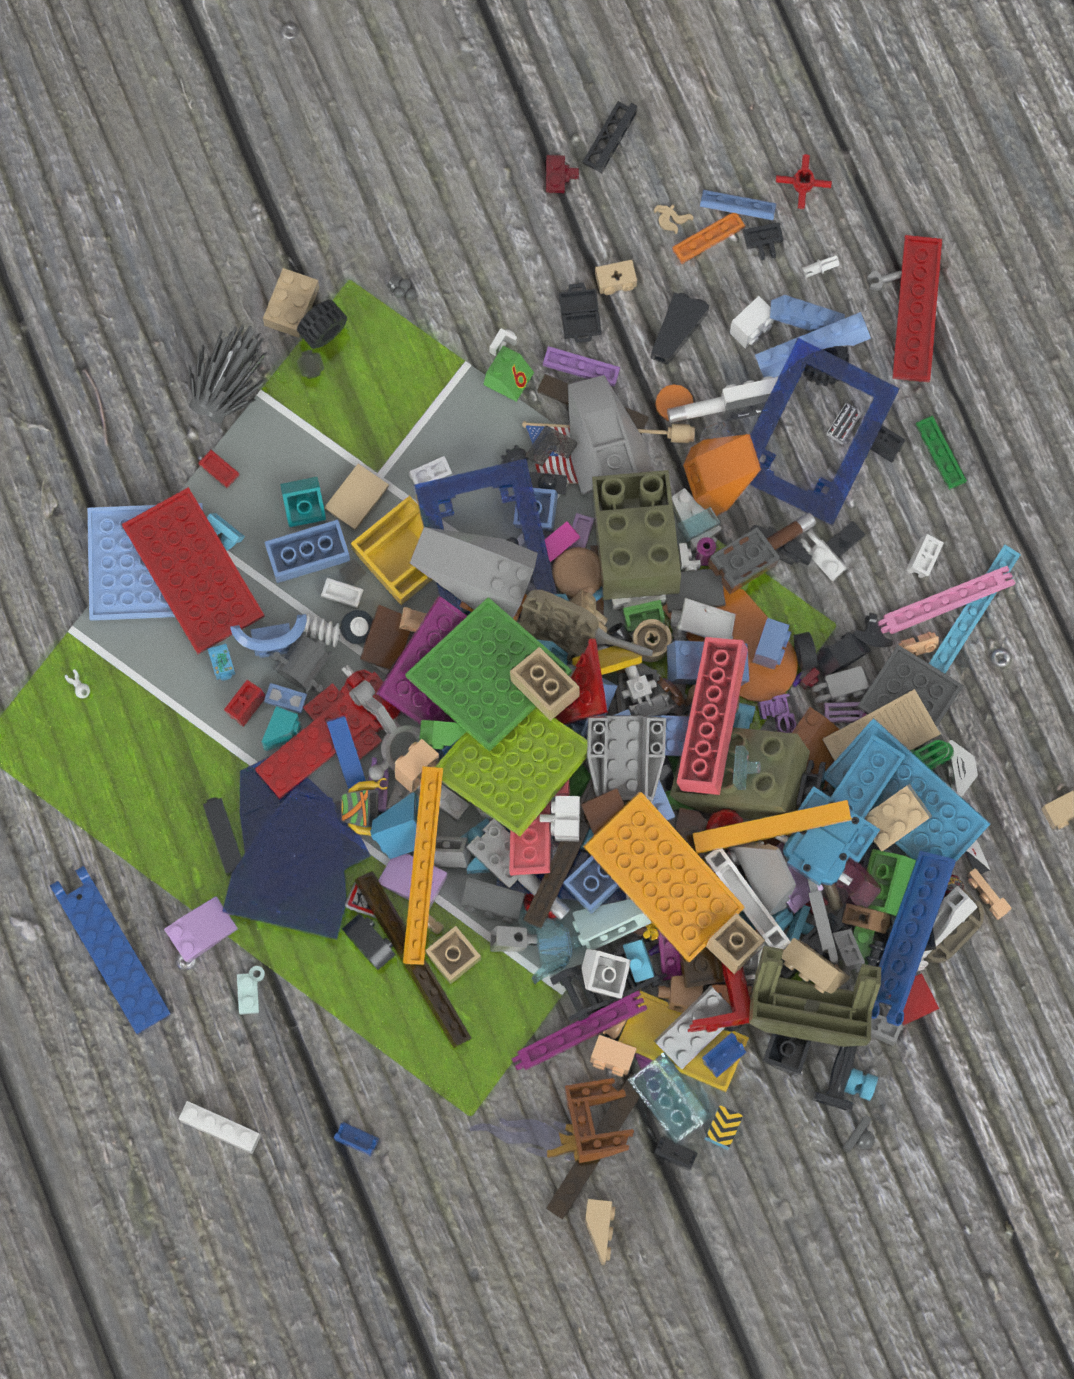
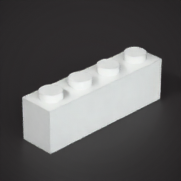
[179,1101,261,1154]

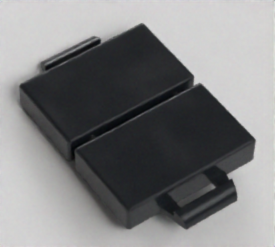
[559,283,602,343]

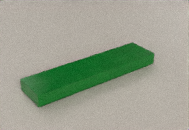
[915,415,967,490]

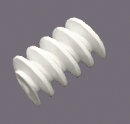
[304,613,341,647]

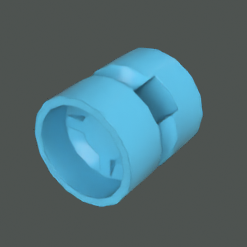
[844,1068,878,1101]

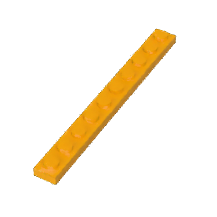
[403,766,443,965]

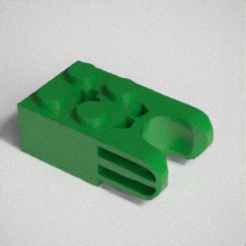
[910,740,954,773]

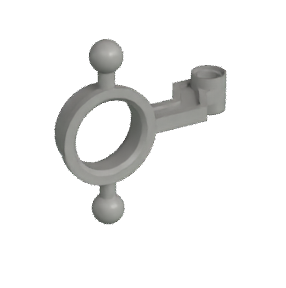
[349,680,420,780]

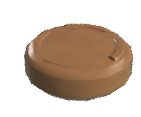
[552,547,601,599]

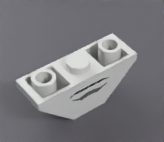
[947,740,978,797]

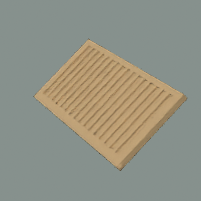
[823,689,941,761]

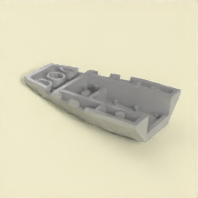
[410,527,538,618]

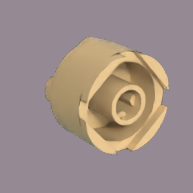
[632,619,672,662]

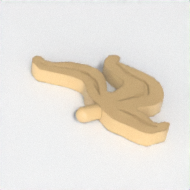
[654,204,693,234]

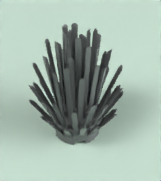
[188,324,267,424]

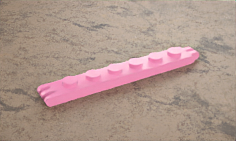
[878,566,1015,634]

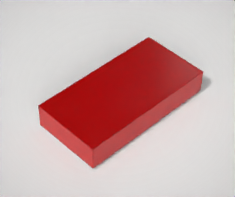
[198,450,240,488]

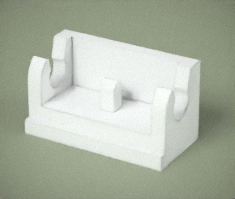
[408,456,452,489]
[906,534,944,578]

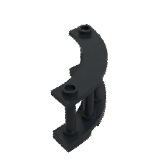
[550,935,668,1021]

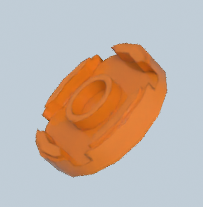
[655,384,693,422]

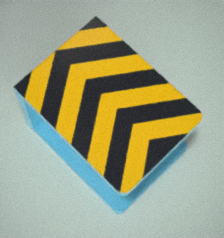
[704,1106,743,1150]

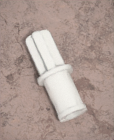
[802,255,840,278]

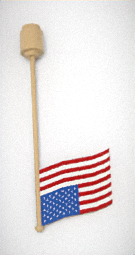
[522,421,695,484]

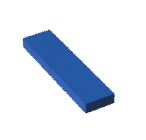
[326,715,366,790]

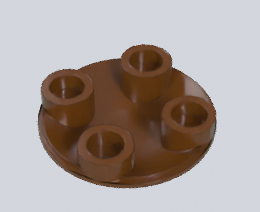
[657,676,686,707]

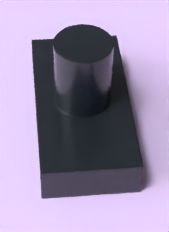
[826,521,865,558]

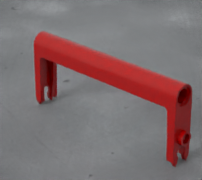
[687,870,751,1032]

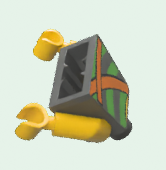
[334,778,388,836]

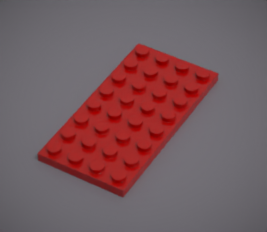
[122,487,265,655]

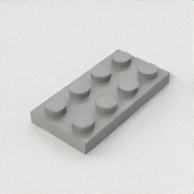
[654,986,732,1069]

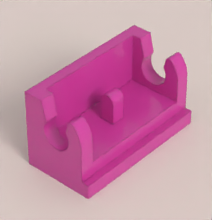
[537,521,581,562]

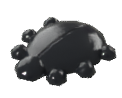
[501,445,529,472]

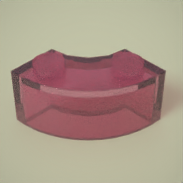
[835,858,881,908]

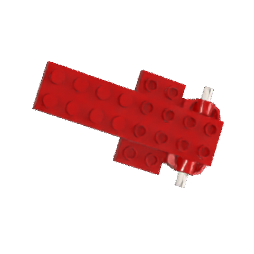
[255,665,400,799]

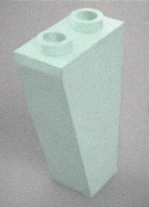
[572,899,652,950]

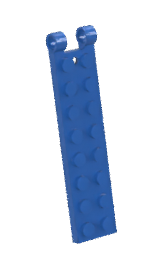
[871,851,956,1026]
[50,866,171,1034]

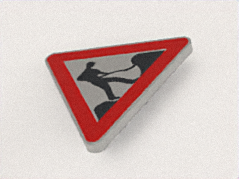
[345,882,376,918]

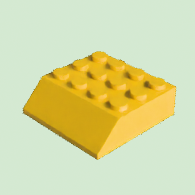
[351,495,439,605]

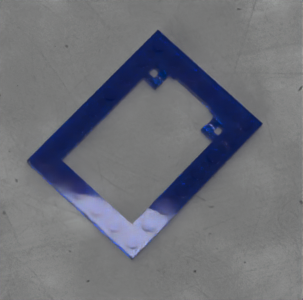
[749,338,900,525]
[413,458,557,619]

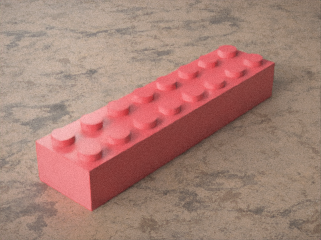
[677,637,748,795]

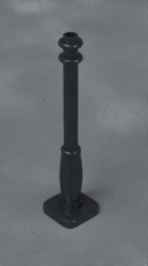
[811,940,885,1112]

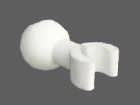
[65,669,90,698]

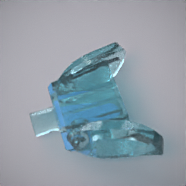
[522,913,582,984]

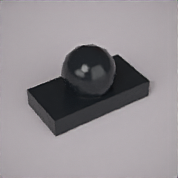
[528,472,567,495]

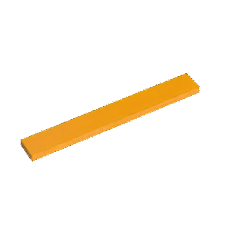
[693,800,852,854]

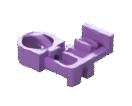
[757,694,796,733]

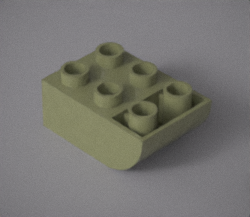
[592,470,681,600]
[670,727,810,820]

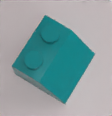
[280,476,326,527]
[261,706,302,751]

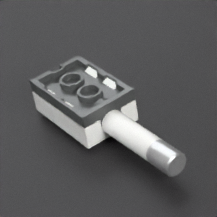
[667,376,783,423]

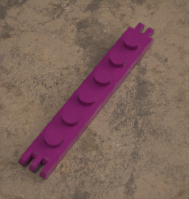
[512,991,648,1070]

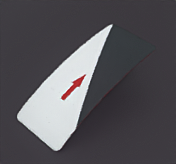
[966,840,990,874]

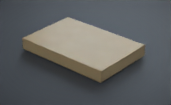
[324,463,389,530]

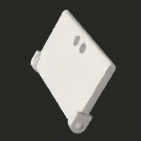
[677,598,736,639]

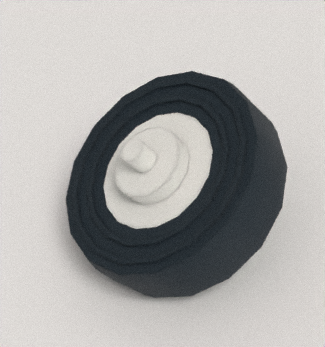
[340,610,373,644]

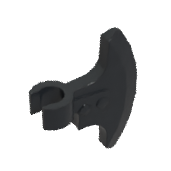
[853,613,893,648]

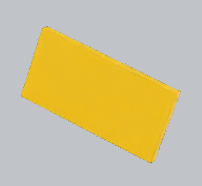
[618,991,749,1093]

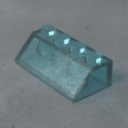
[628,1052,712,1144]

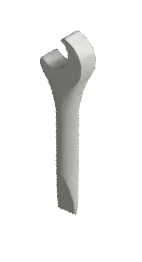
[595,627,653,656]

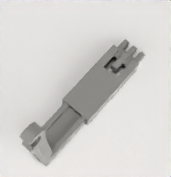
[783,857,838,965]

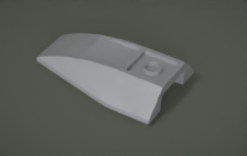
[568,375,654,495]
[587,715,666,805]

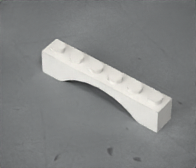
[704,849,791,950]
[924,886,977,955]

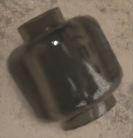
[297,350,324,379]

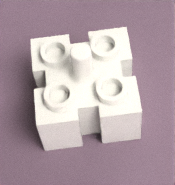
[540,796,580,842]

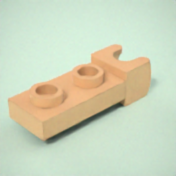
[967,868,1012,920]

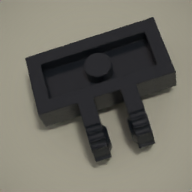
[743,222,784,260]

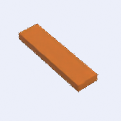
[672,213,745,264]

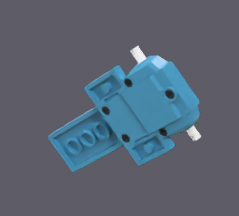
[775,734,906,886]

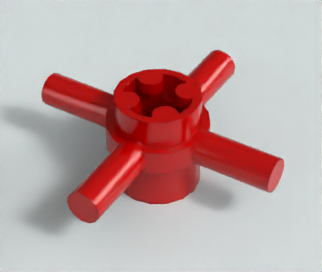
[775,154,832,209]

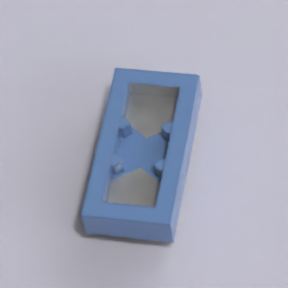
[264,683,307,714]

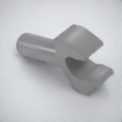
[867,270,902,291]

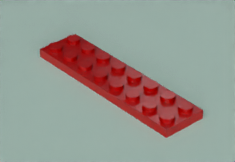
[892,235,942,383]

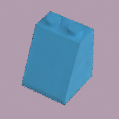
[370,792,419,859]

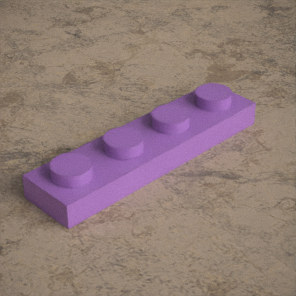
[543,346,620,387]

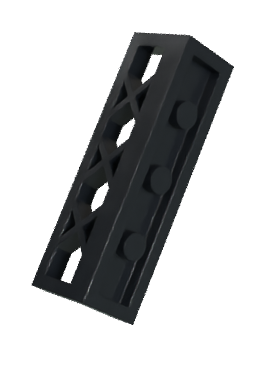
[582,101,638,174]

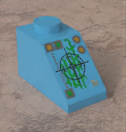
[208,644,235,681]

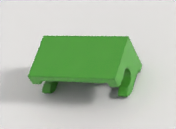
[623,600,665,632]

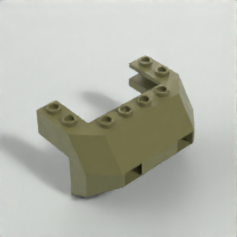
[749,946,881,1047]

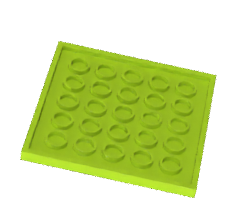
[435,707,587,836]

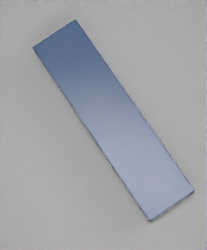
[700,190,776,220]

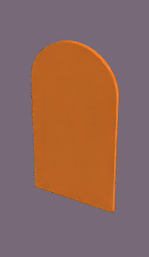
[662,568,798,702]

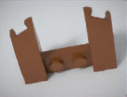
[565,1078,634,1163]

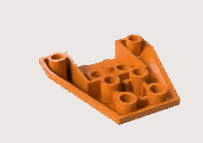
[683,434,761,517]

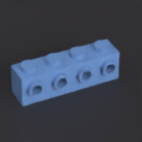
[770,295,845,332]

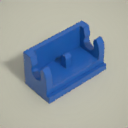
[702,1033,747,1078]
[334,1122,379,1157]

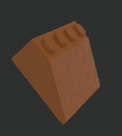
[792,707,840,792]

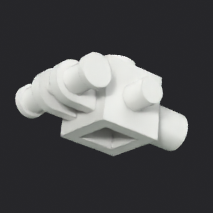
[621,665,657,715]

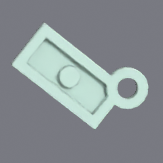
[237,966,265,1015]

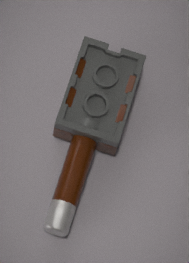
[708,513,816,594]

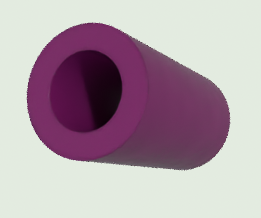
[695,537,716,566]

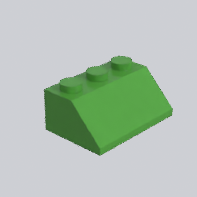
[857,849,916,916]

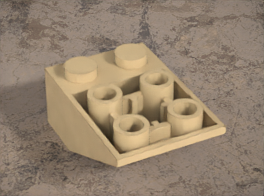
[585,1199,615,1265]

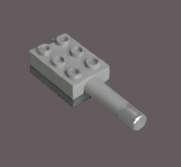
[465,819,570,920]

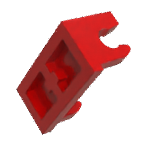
[224,680,266,727]

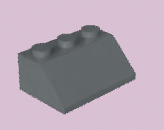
[461,877,525,924]

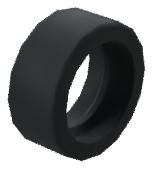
[793,632,817,670]

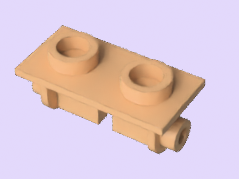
[898,632,939,656]

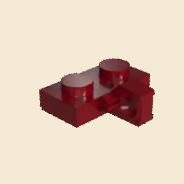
[546,155,579,193]

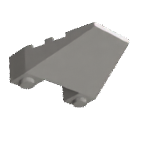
[727,840,796,915]

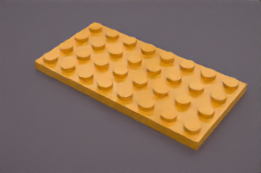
[583,792,745,962]

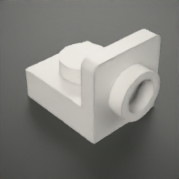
[489,328,517,356]
[678,543,701,572]

